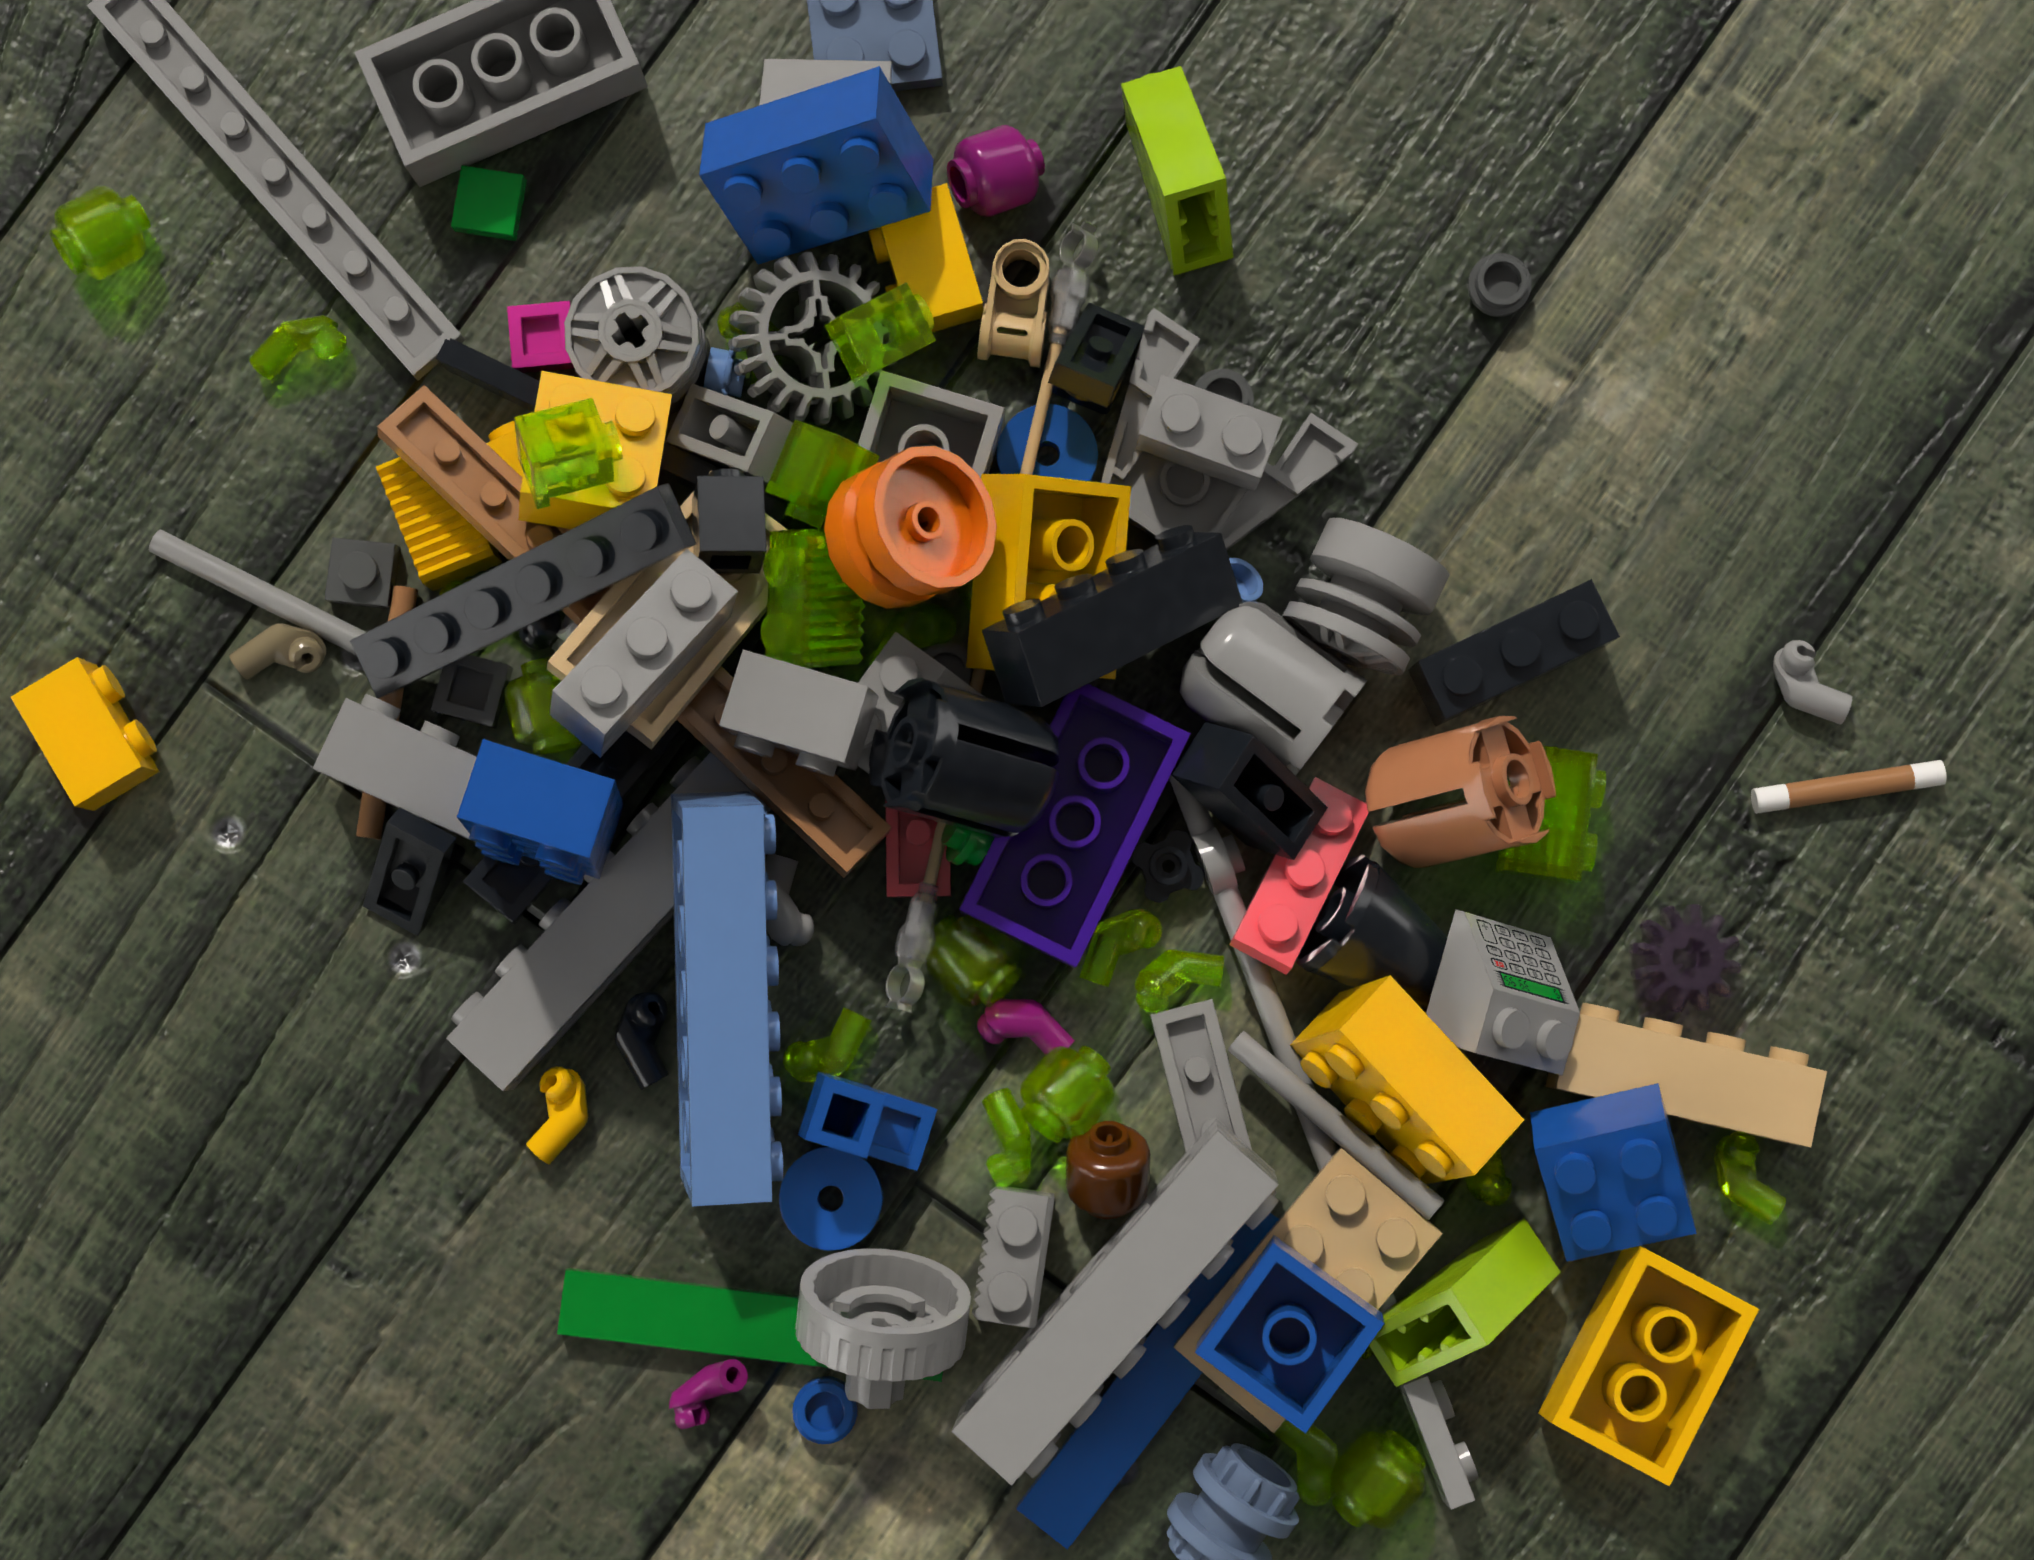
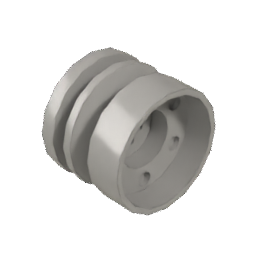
[564,266,709,415]
[1282,518,1450,676]

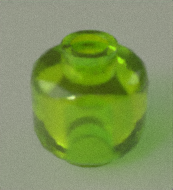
[49,185,151,280]
[504,657,584,755]
[926,914,1022,1007]
[1020,1046,1115,1143]
[1329,1430,1426,1529]

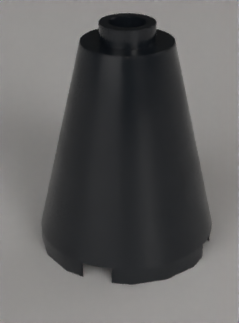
[1296,854,1448,1012]

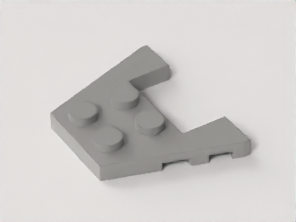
[1101,308,1358,550]

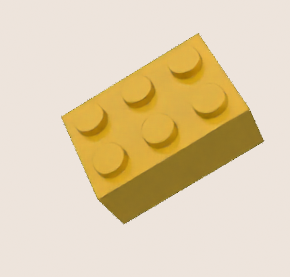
[966,474,1131,679]
[1290,975,1524,1184]
[1538,1246,1759,1486]

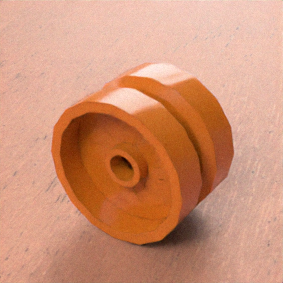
[824,446,997,609]

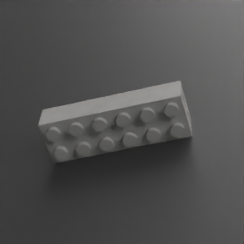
[952,1118,1279,1486]

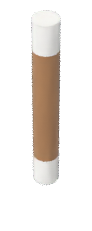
[1751,760,1947,814]

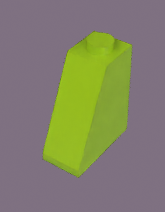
[1121,66,1234,276]
[1369,1218,1561,1387]

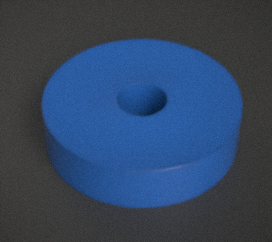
[997,404,1098,482]
[779,1146,883,1251]

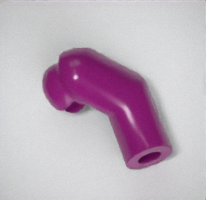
[977,999,1075,1062]
[669,1359,748,1430]

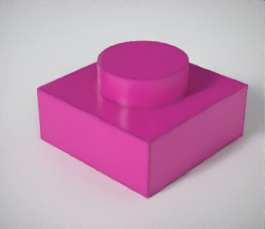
[507,301,574,373]

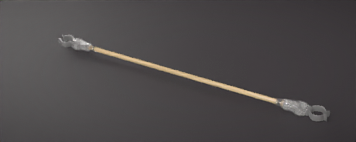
[886,221,1098,1013]

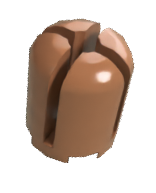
[1365,716,1556,868]

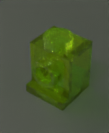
[825,282,936,383]
[514,398,623,509]

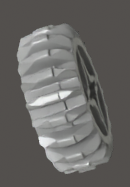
[728,252,900,426]

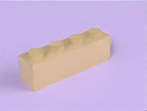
[1545,1003,1827,1148]

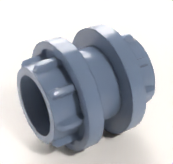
[1166,1443,1300,1560]

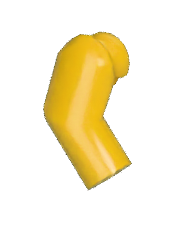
[526,1066,588,1165]

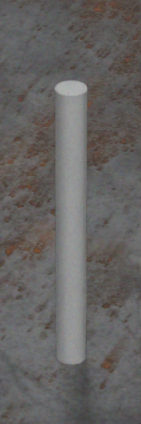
[149,529,366,655]
[1228,1031,1445,1220]

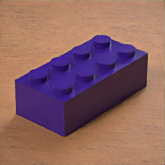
[959,684,1191,968]

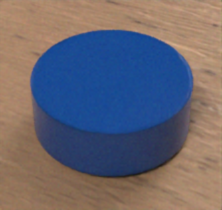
[792,1376,858,1444]

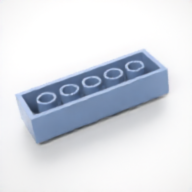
[671,791,783,1207]

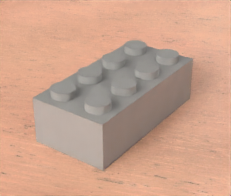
[354,0,648,187]

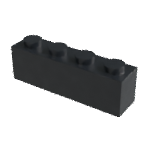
[982,525,1243,707]

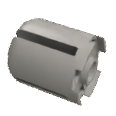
[1179,601,1367,776]

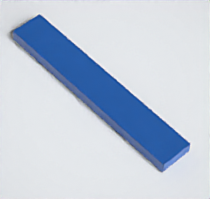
[1016,1213,1279,1550]

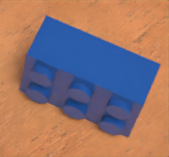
[699,66,933,265]
[457,739,624,885]

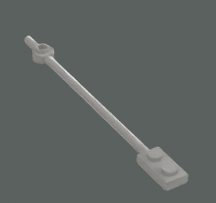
[1169,775,1479,1510]

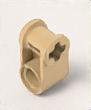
[977,239,1049,368]

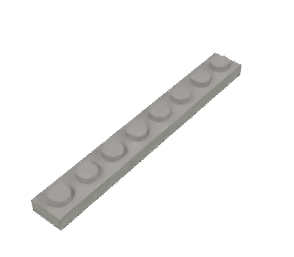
[87,0,465,381]

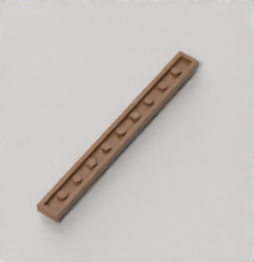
[377,385,892,878]

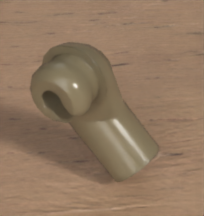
[229,623,326,680]

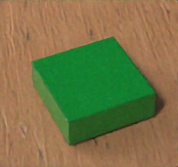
[451,165,527,241]

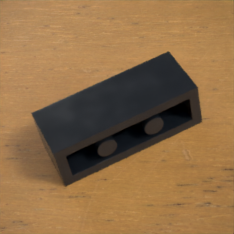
[1408,579,1620,727]

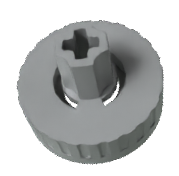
[795,1249,971,1409]

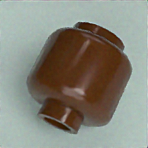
[1066,1121,1151,1220]

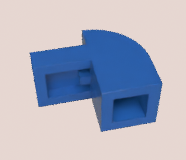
[798,1072,937,1171]

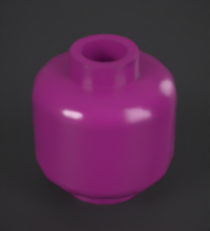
[947,125,1045,217]

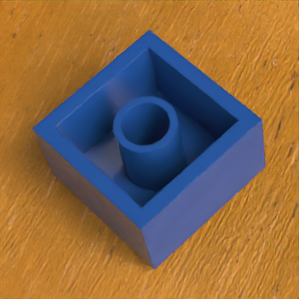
[1530,1083,1697,1262]
[1195,1235,1385,1434]

